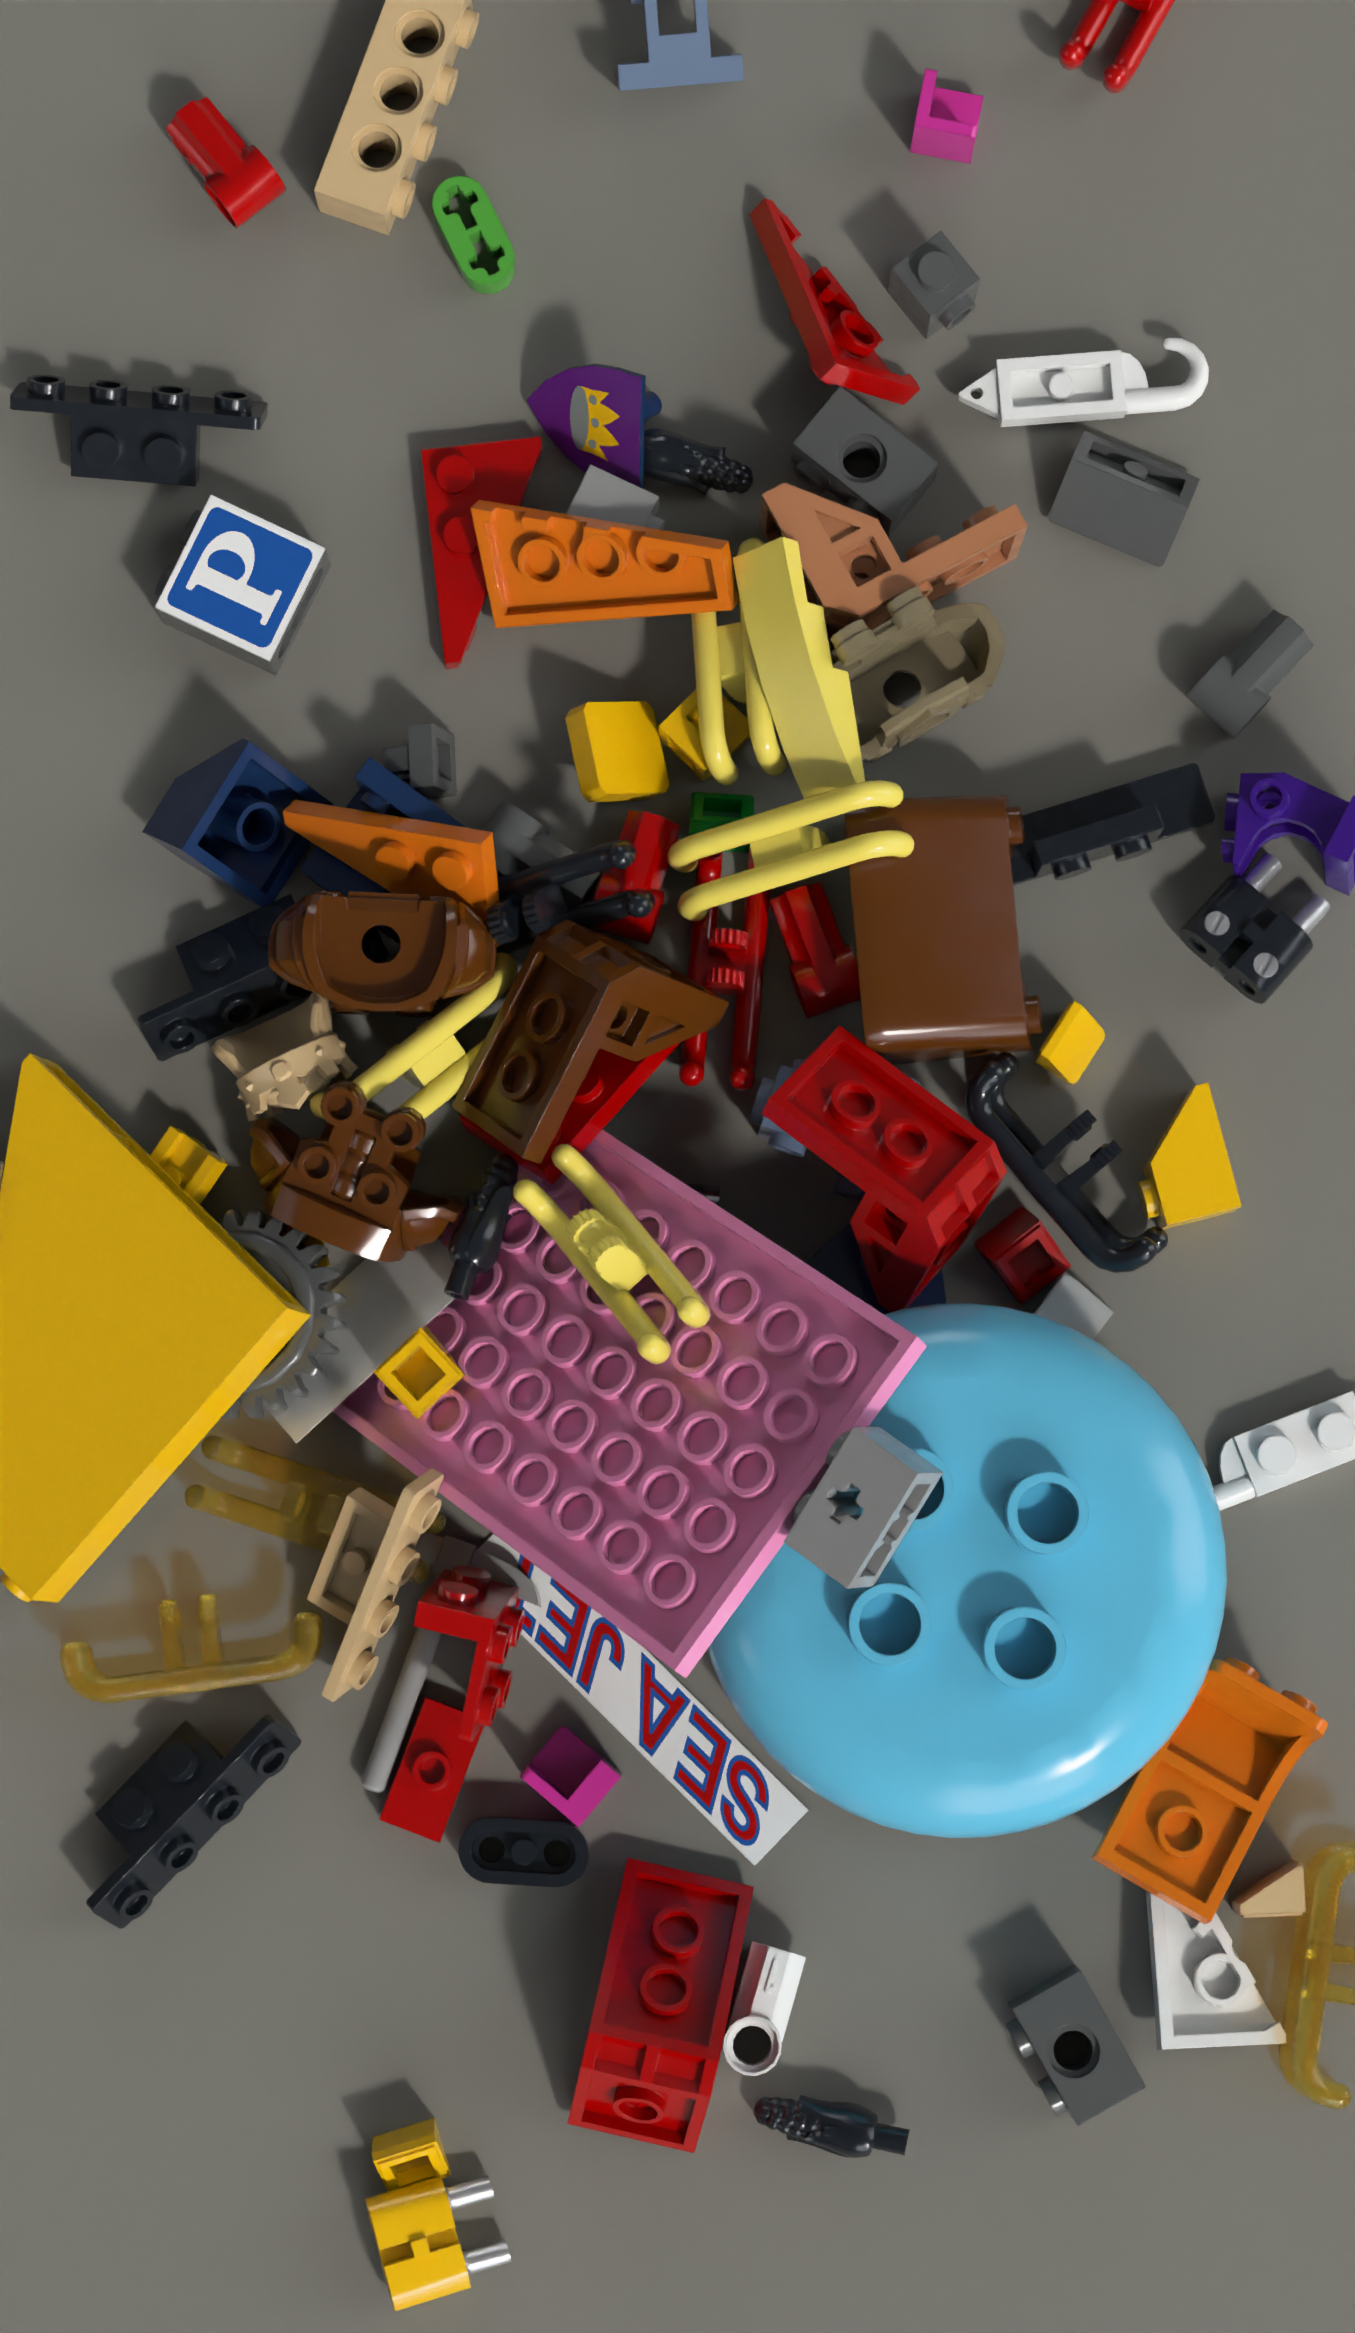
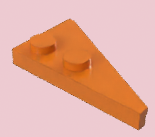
[283,800,500,948]

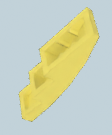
[732,537,865,799]

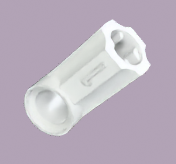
[723,1941,806,2076]

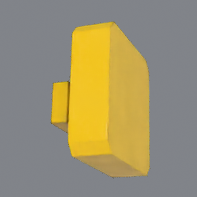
[565,701,670,802]

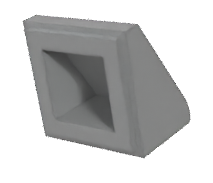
[1033,1272,1114,1340]

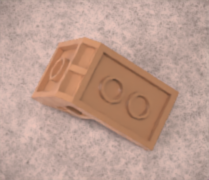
[759,482,1028,639]

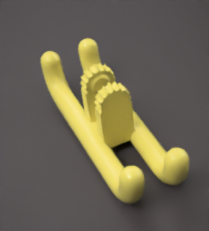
[691,538,787,786]
[667,780,914,921]
[310,952,518,1119]
[513,1144,710,1364]

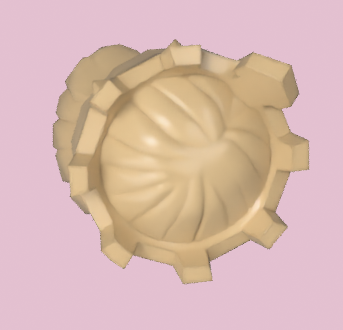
[211,992,359,1122]

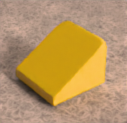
[1034,1001,1105,1085]
[373,1326,466,1419]

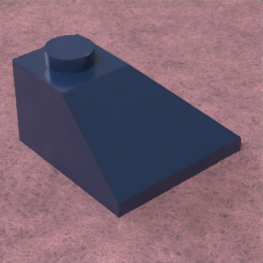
[142,738,334,907]

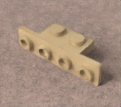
[307,1468,444,1702]

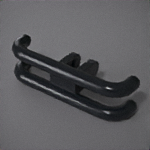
[486,840,655,954]
[965,1052,1168,1273]

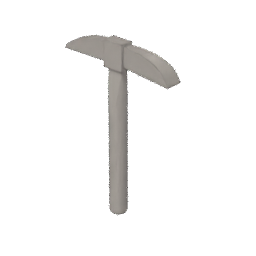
[361,1533,541,1793]

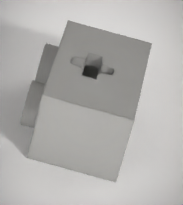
[783,1427,944,1589]

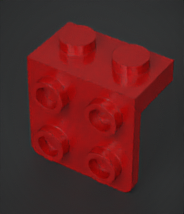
[413,1566,525,1742]

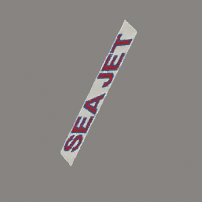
[478,1534,809,1866]

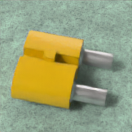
[365,2175,511,2311]

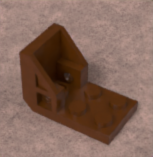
[451,919,729,1164]

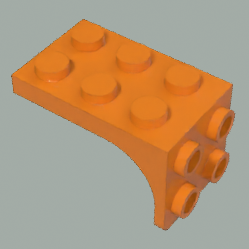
[1091,1657,1328,1925]

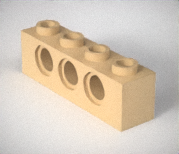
[314,0,479,236]

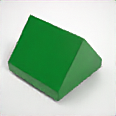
[689,792,754,853]

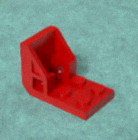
[761,1025,1007,1312]
[567,1858,754,2153]

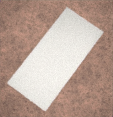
[263,1239,455,1444]

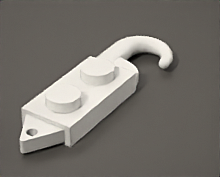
[958,337,1209,427]
[1213,1391,1355,1511]

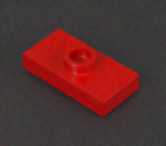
[379,1697,484,1843]

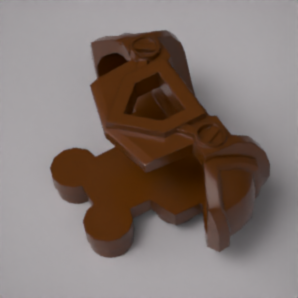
[268,891,497,1018]
[249,1081,464,1262]

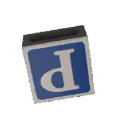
[154,495,331,676]

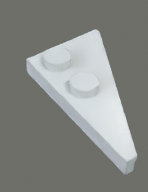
[1146,1891,1287,2050]

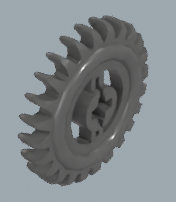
[222,1208,347,1420]

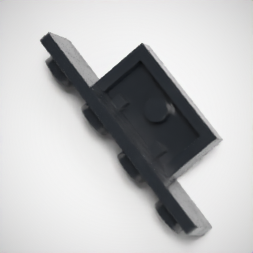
[10,375,268,487]
[1011,763,1215,885]
[137,894,388,1061]
[86,1714,301,1929]

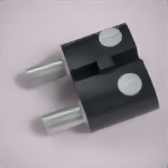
[1180,853,1330,1004]

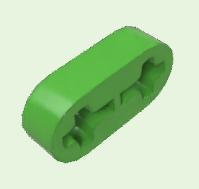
[432,176,516,294]

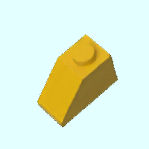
[1137,1082,1242,1230]

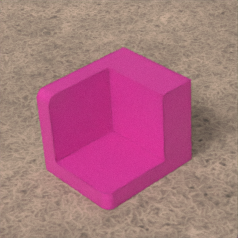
[910,68,984,164]
[519,1726,622,1827]

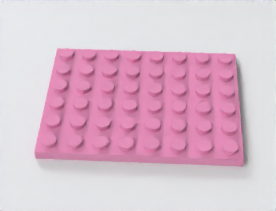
[332,1130,927,1678]

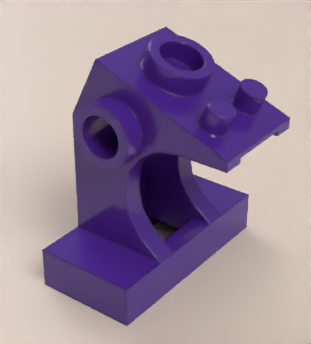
[1221,772,1355,896]

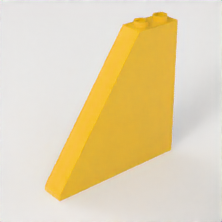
[0,1053,311,1603]

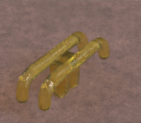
[184,1435,446,1584]
[60,1594,324,1703]
[1279,1841,1355,2109]

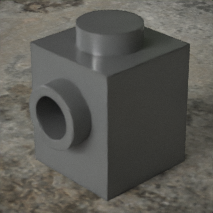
[888,231,980,339]

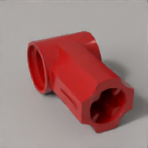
[165,97,286,228]
[593,810,680,945]
[769,882,861,1019]

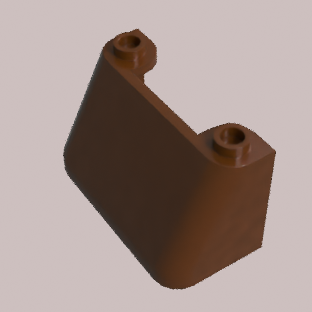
[845,795,1042,1065]

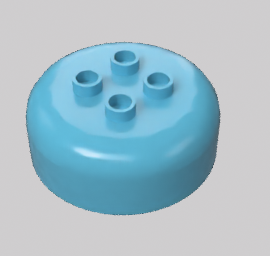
[707,1303,1227,1838]

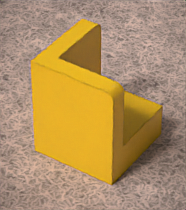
[659,689,750,782]

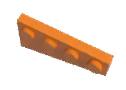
[471,500,739,628]

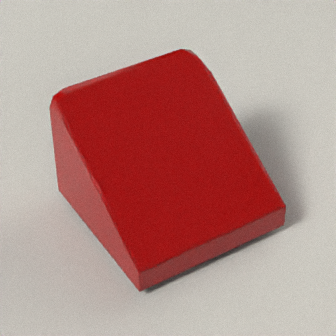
[974,1207,1071,1305]

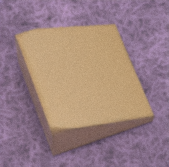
[1231,1860,1306,1918]

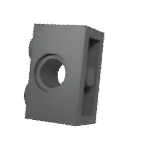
[791,386,939,537]
[1005,1964,1146,2126]

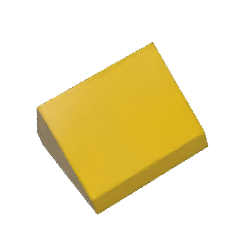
[371,2118,451,2192]

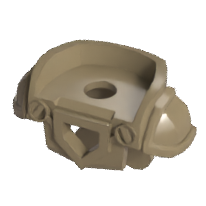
[830,587,1005,763]

